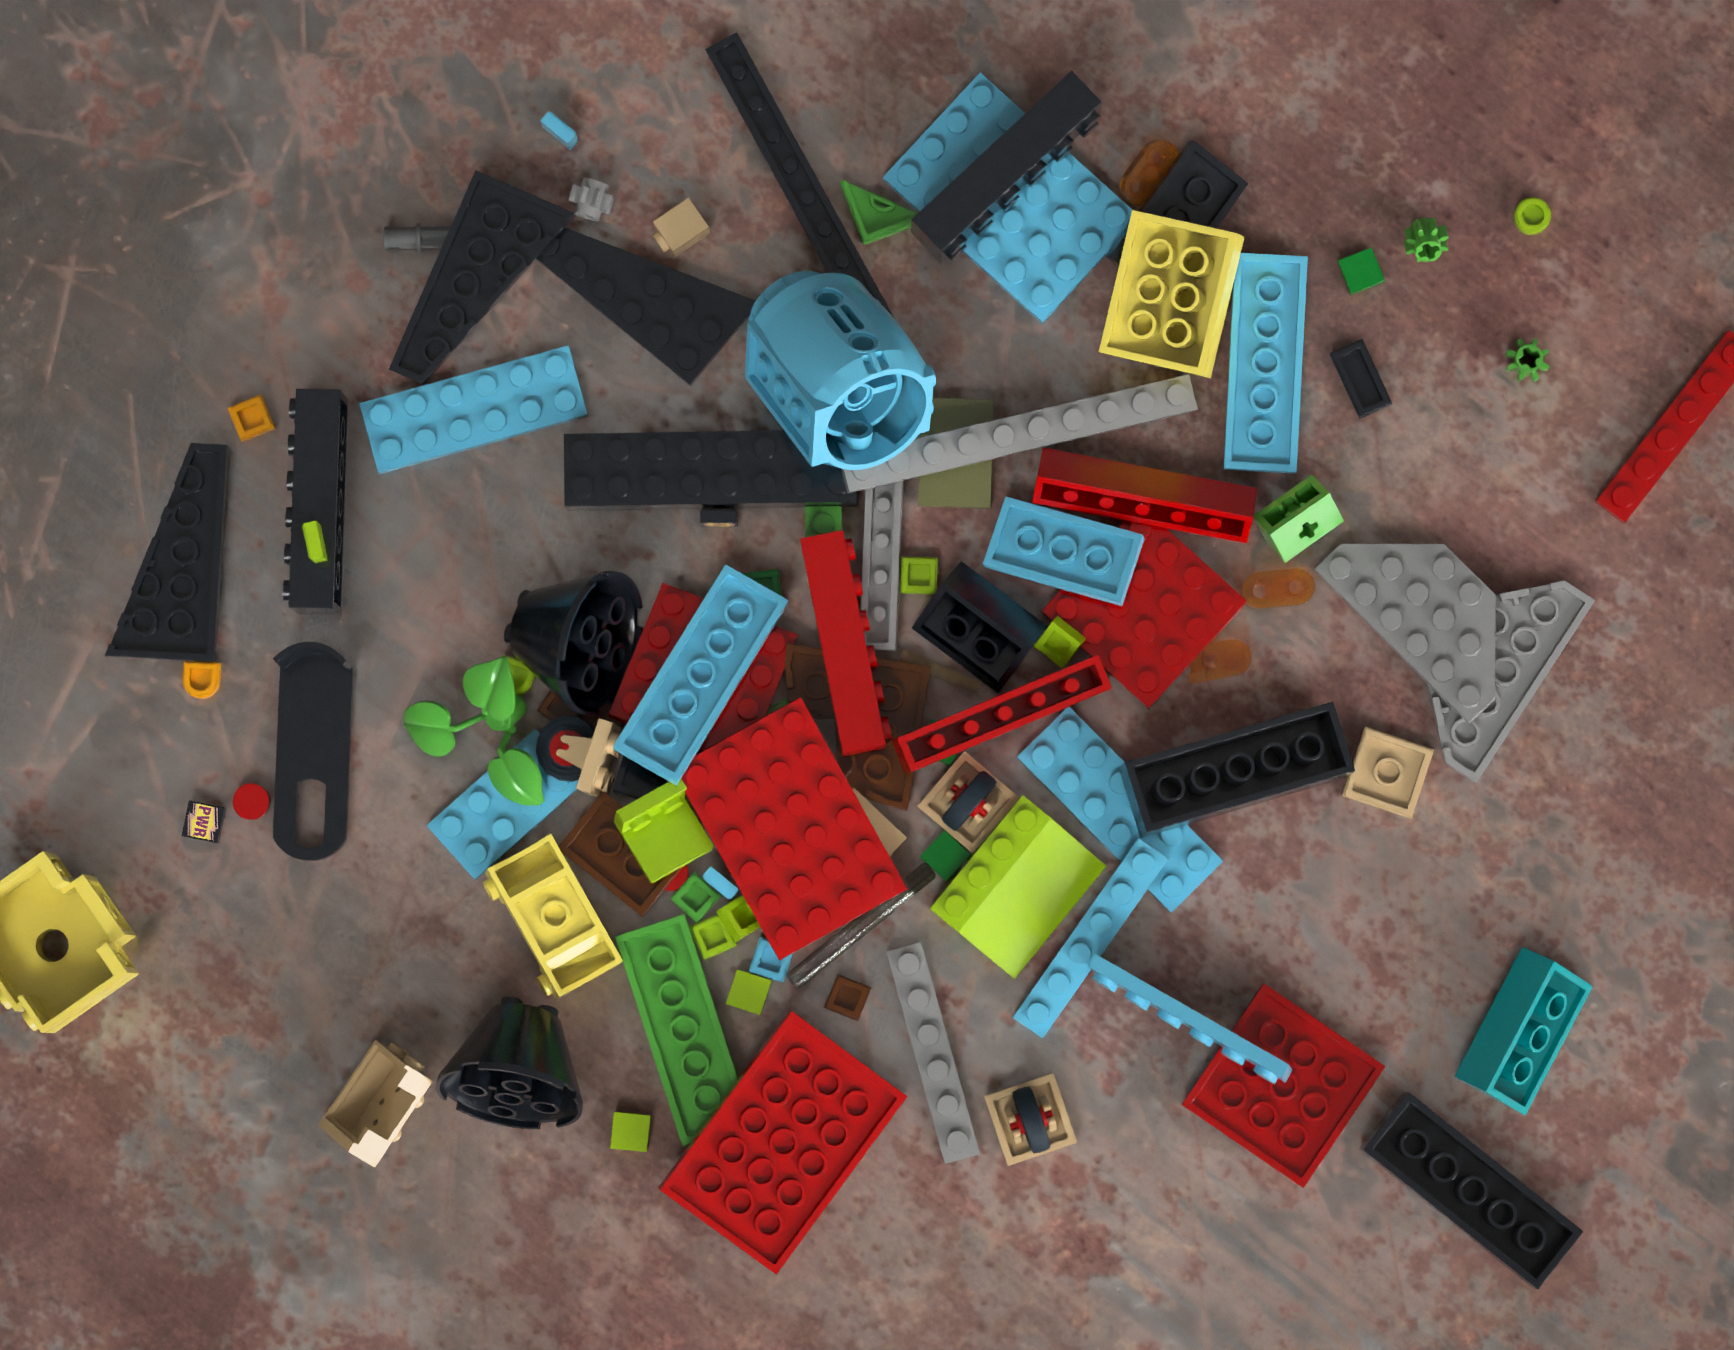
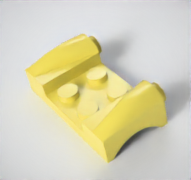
[482,834,623,999]

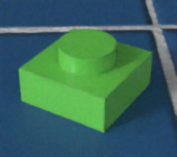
[805,506,842,537]

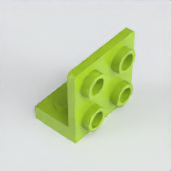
[614,779,713,883]

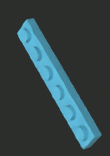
[1013,838,1169,1039]

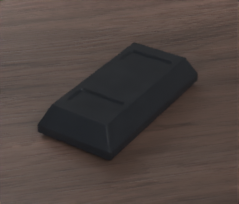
[1329,339,1392,419]

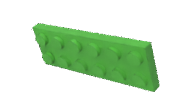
[615,914,738,1146]

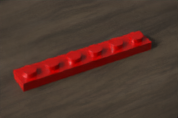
[1595,330,1734,524]

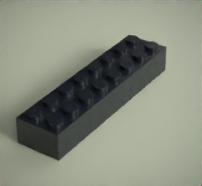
[564,430,857,511]

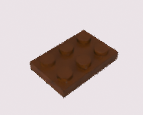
[558,791,684,917]

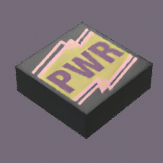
[700,508,738,527]
[182,800,226,844]

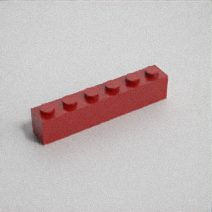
[1032,447,1257,544]
[800,530,892,756]
[891,655,1112,773]

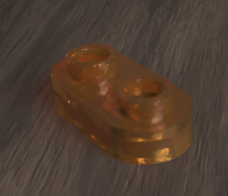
[1119,140,1179,206]
[1241,568,1315,610]

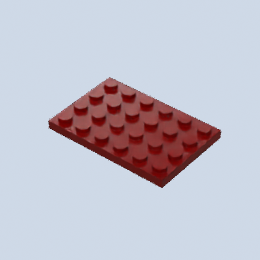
[681,697,907,961]
[658,1009,907,1275]

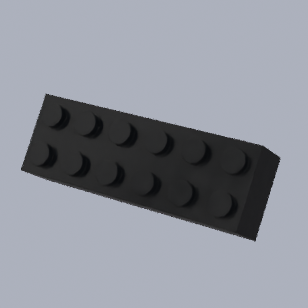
[911,71,1102,263]
[283,389,348,615]
[1119,702,1355,838]
[1359,1091,1584,1290]

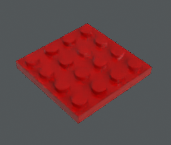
[1041,520,1247,709]
[609,583,798,752]
[1181,983,1386,1188]

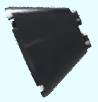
[504,570,643,716]
[436,996,583,1129]

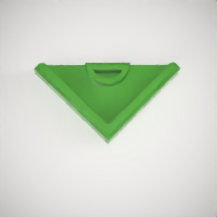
[840,180,918,246]

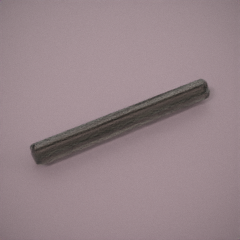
[786,863,936,989]

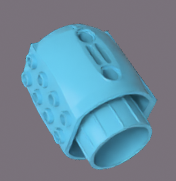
[745,271,936,470]

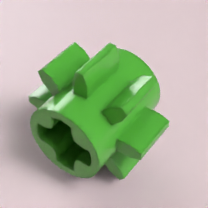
[1404,217,1449,262]
[1505,338,1550,383]

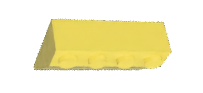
[1099,210,1244,379]

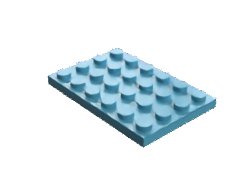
[883,73,1132,324]

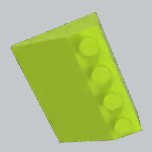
[930,795,1106,979]

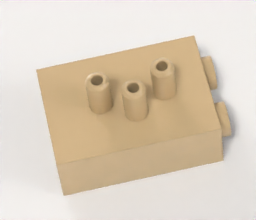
[318,1040,433,1167]

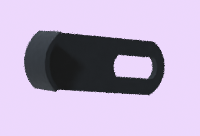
[273,642,353,861]

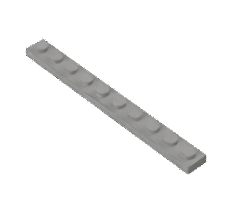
[841,374,1198,493]

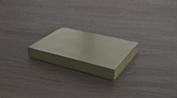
[918,398,994,509]

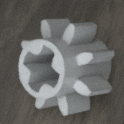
[568,178,614,221]

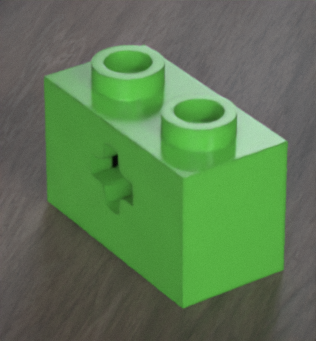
[1253,475,1344,563]

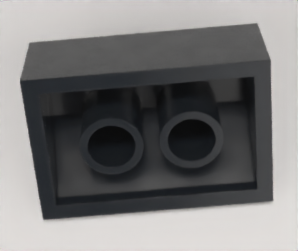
[912,561,1048,693]

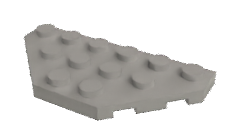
[1315,544,1496,724]
[1427,580,1595,783]

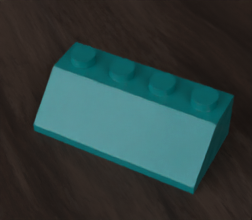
[1454,947,1593,1115]

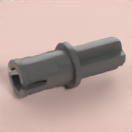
[384,223,451,252]

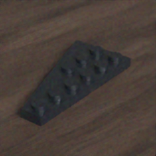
[389,170,576,385]
[536,228,756,387]
[105,443,229,662]

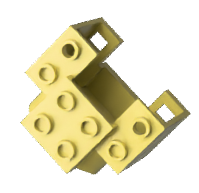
[0,851,139,1033]

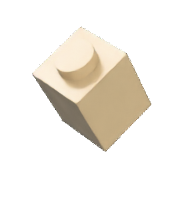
[652,197,710,257]

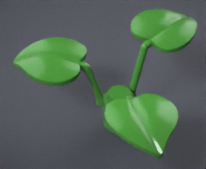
[403,656,545,806]

